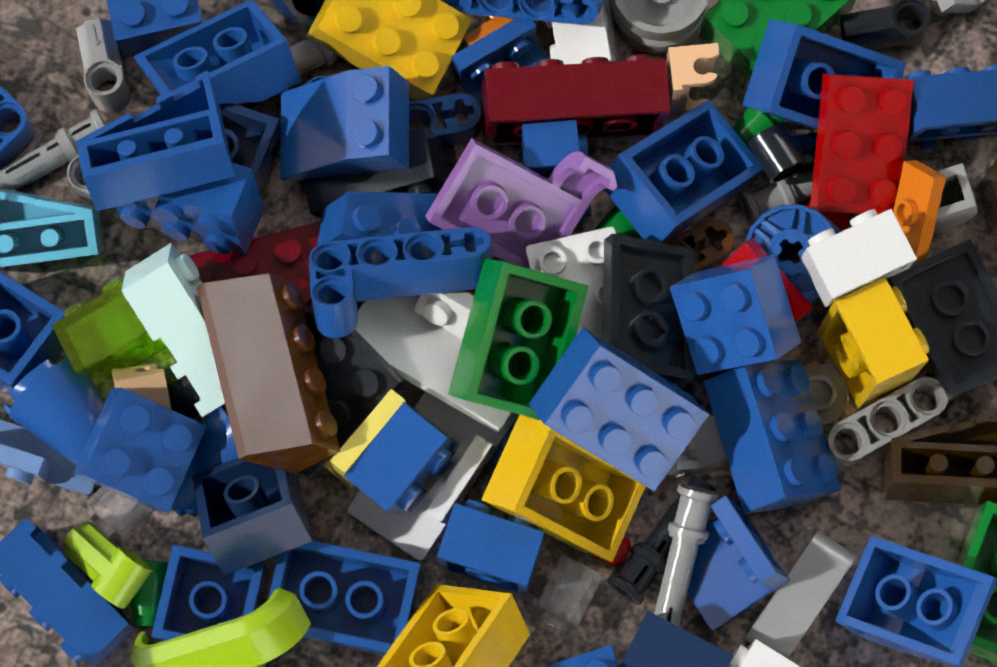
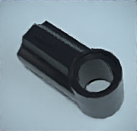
[839,0,931,50]
[748,123,817,183]

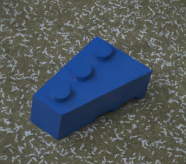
[904,64,997,150]
[76,70,235,211]
[0,518,136,667]

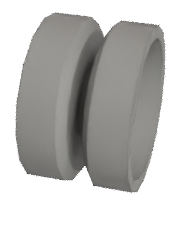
[610,0,708,55]

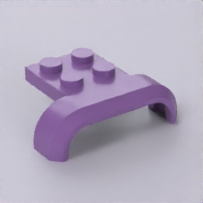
[425,138,617,269]

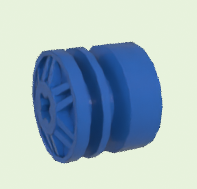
[745,205,842,303]

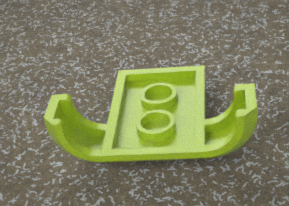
[130,588,311,667]

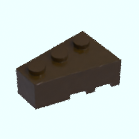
[883,413,997,505]

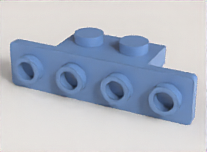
[0,420,96,496]

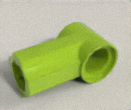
[63,521,153,609]

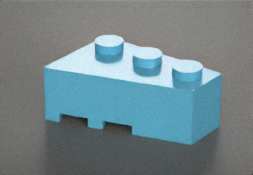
[0,188,105,267]

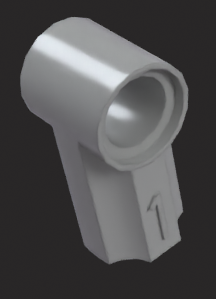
[76,18,130,113]

